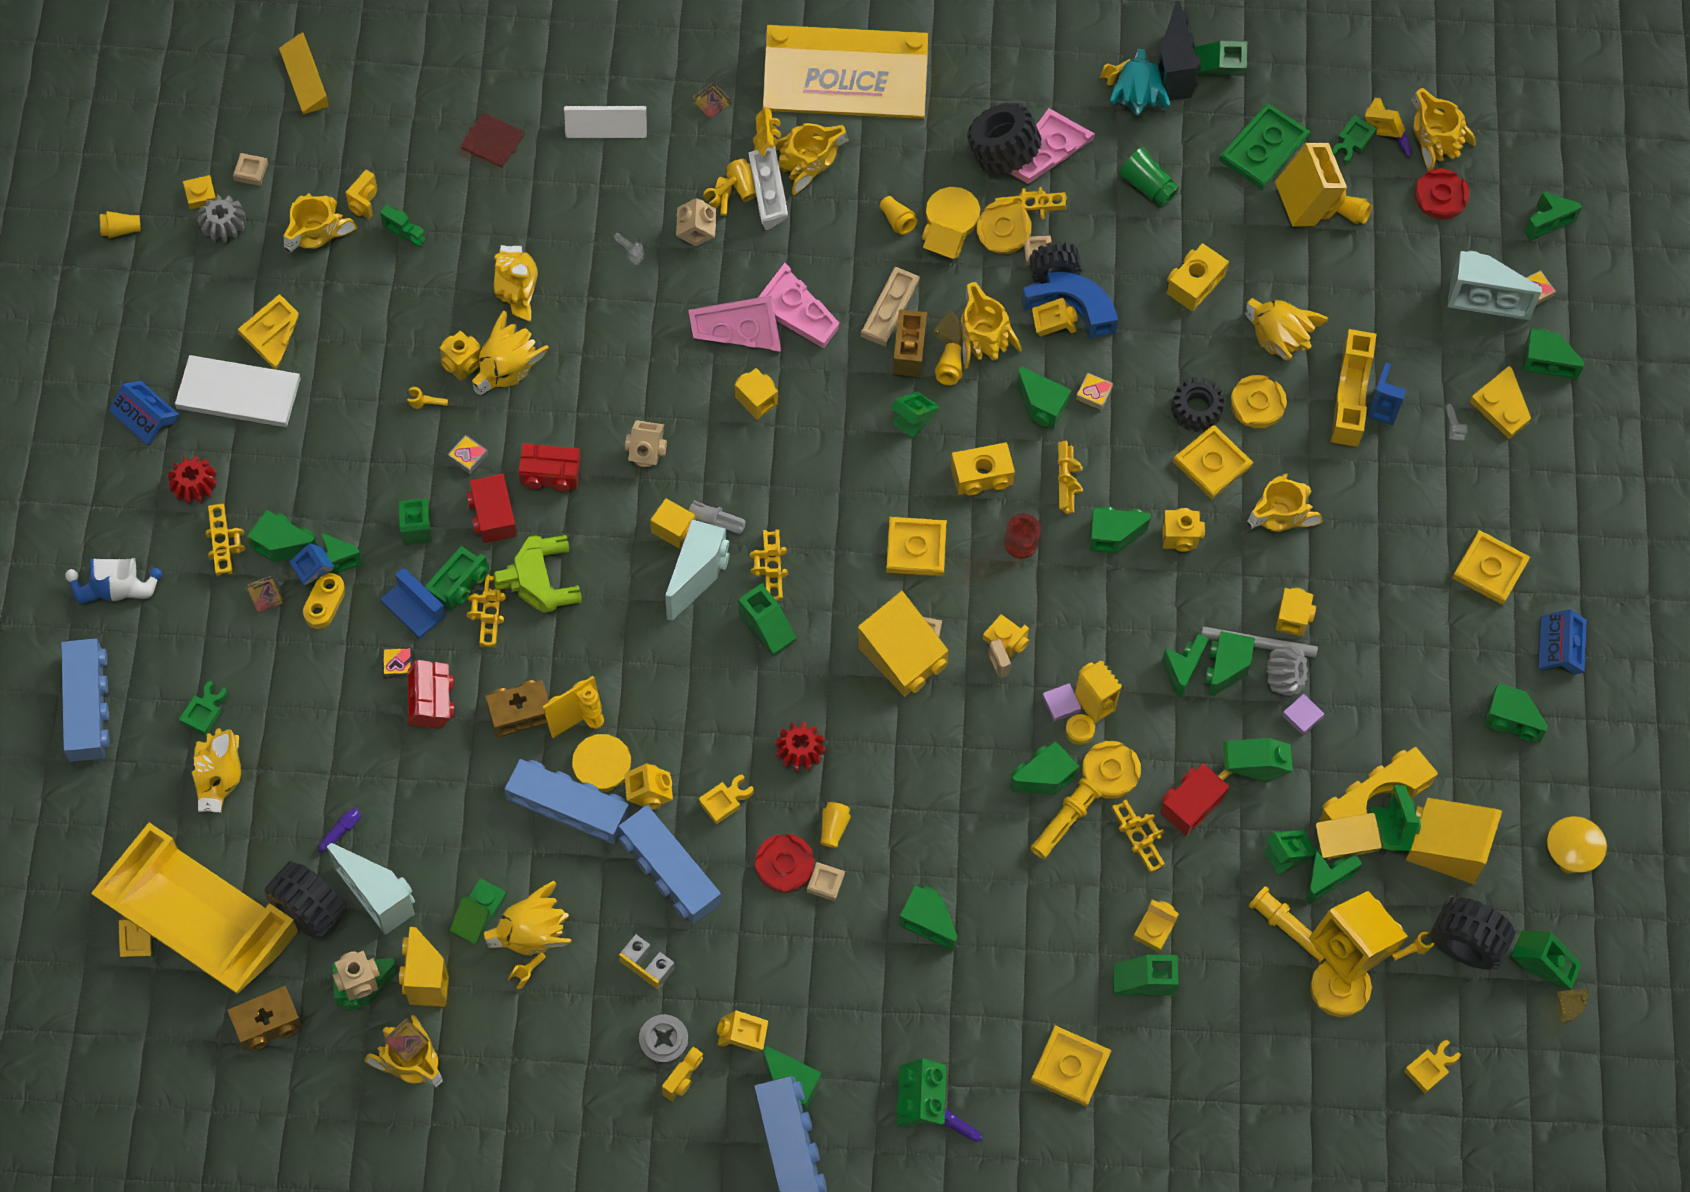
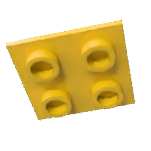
[543,676,604,738]

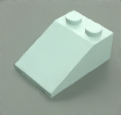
[1447,251,1542,320]
[665,519,730,621]
[327,843,415,935]

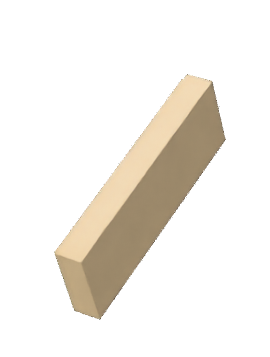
[861,267,920,347]

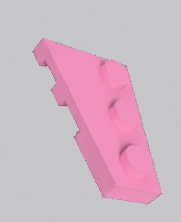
[1009,108,1095,184]
[758,263,839,348]
[688,295,781,352]

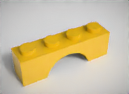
[1330,329,1376,447]
[1319,747,1438,822]

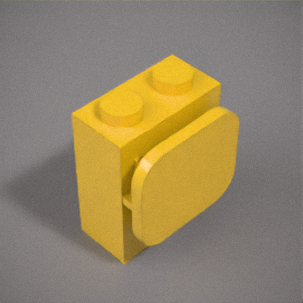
[1275,143,1347,227]

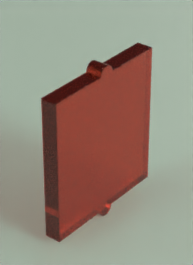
[461,113,525,168]

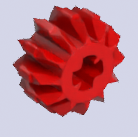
[167,455,217,505]
[775,721,825,773]

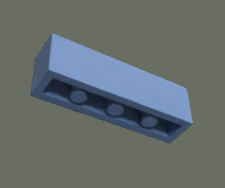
[61,639,110,762]
[505,759,630,845]
[618,805,722,925]
[754,1076,827,1192]

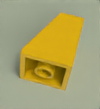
[858,591,949,697]
[1406,798,1502,884]
[1308,891,1408,985]

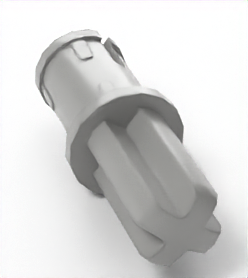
[689,500,746,534]

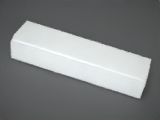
[564,106,647,138]
[748,145,789,230]

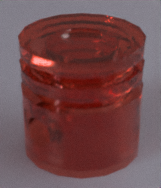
[1004,513,1041,559]

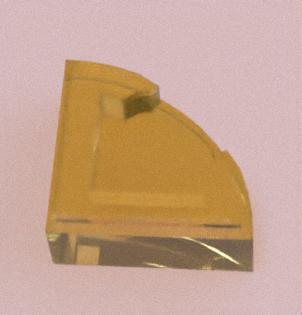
[934,310,962,345]
[1556,989,1589,1024]

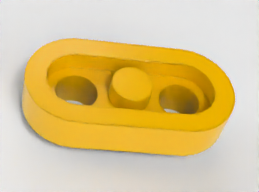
[303,573,345,629]

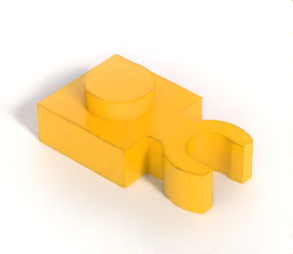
[698,774,754,825]
[1404,1040,1461,1094]
[662,1047,704,1102]

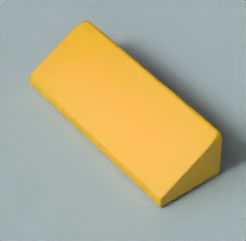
[279,33,329,114]

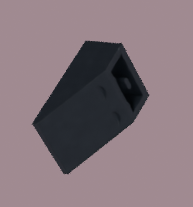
[1157,1,1201,101]

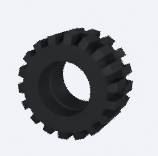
[967,102,1042,175]
[264,861,346,939]
[1430,897,1516,970]

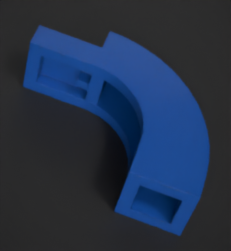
[1021,272,1118,338]

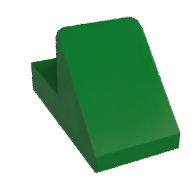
[1524,192,1582,241]
[891,392,940,437]
[399,498,432,545]
[308,533,363,584]
[1162,634,1209,698]
[1264,830,1316,874]
[1306,851,1362,904]
[450,878,507,946]

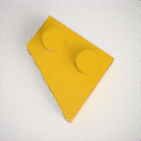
[238,294,299,370]
[1469,366,1531,439]

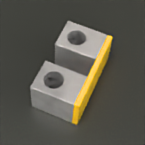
[619,934,675,990]

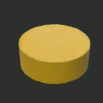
[1065,714,1095,745]

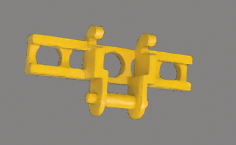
[753,107,781,156]
[995,187,1067,219]
[1058,441,1083,514]
[206,504,246,576]
[749,530,788,601]
[466,574,506,647]
[1111,800,1165,874]

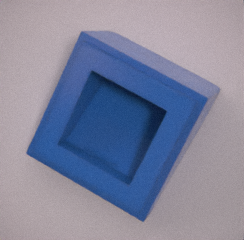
[289,543,334,585]

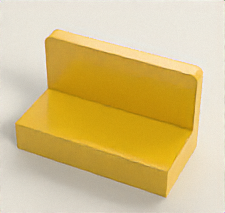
[1316,813,1382,861]

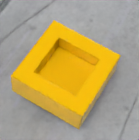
[183,175,216,210]

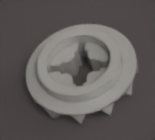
[639,1014,688,1063]

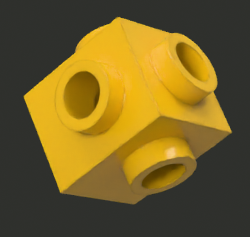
[439,330,481,381]
[1162,508,1205,552]
[624,763,673,810]

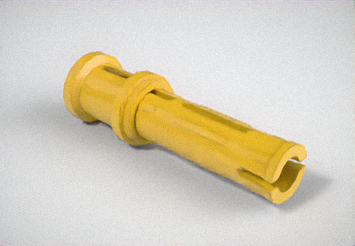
[1030,778,1102,860]
[1248,886,1325,963]

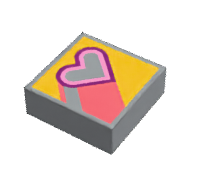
[448,435,488,474]

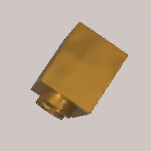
[893,309,927,377]
[485,680,549,738]
[227,986,302,1051]

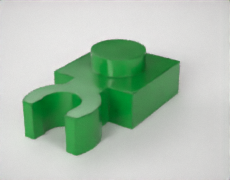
[1332,115,1377,165]
[380,204,426,247]
[179,681,228,736]

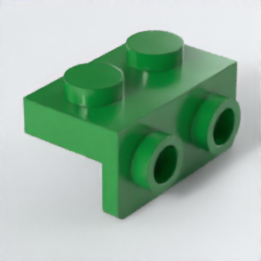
[425,546,489,611]
[1370,785,1421,851]
[897,1058,946,1128]

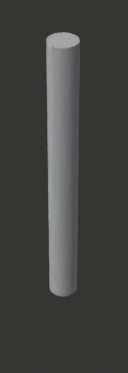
[1201,627,1318,658]

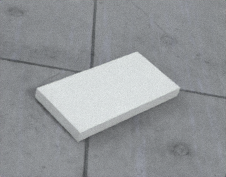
[175,355,301,428]

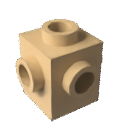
[676,198,716,246]
[625,420,667,467]
[333,951,380,1001]

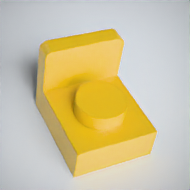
[1365,98,1405,138]
[346,169,377,220]
[1032,298,1078,337]
[982,614,1030,659]
[1133,900,1179,953]
[119,917,153,957]
[717,1011,768,1052]

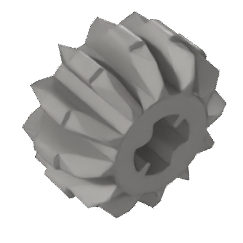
[198,195,246,243]
[1266,646,1308,695]

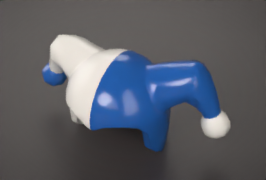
[65,558,163,604]

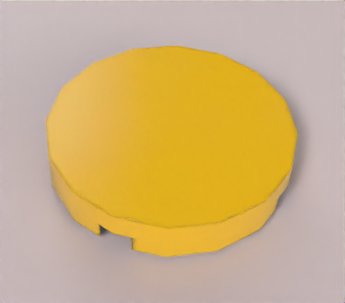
[926,187,980,236]
[977,200,1032,255]
[1230,375,1287,428]
[572,734,631,792]
[1082,741,1141,799]
[1310,960,1372,1018]

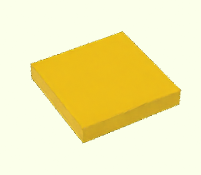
[1173,425,1253,500]
[886,517,947,576]
[1452,530,1530,605]
[1030,1026,1111,1107]

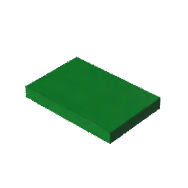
[1219,103,1311,190]

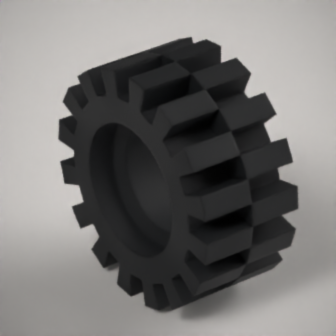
[1029,241,1082,284]
[1172,377,1225,432]

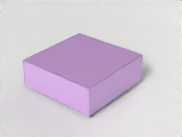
[1042,683,1081,722]
[1282,694,1324,735]

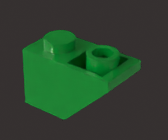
[1193,41,1247,76]
[1089,506,1151,554]
[247,510,317,563]
[738,583,797,656]
[1205,631,1255,696]
[1484,683,1548,742]
[1010,741,1080,795]
[1113,955,1178,996]

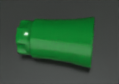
[1118,147,1179,207]

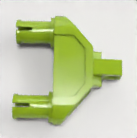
[493,535,582,613]

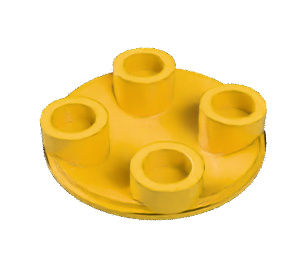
[1546,816,1607,874]

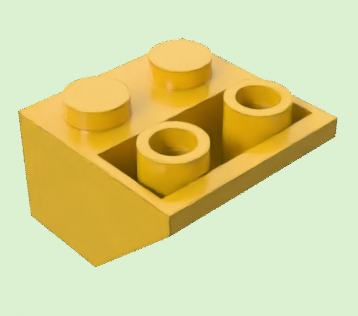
[399,927,449,1007]

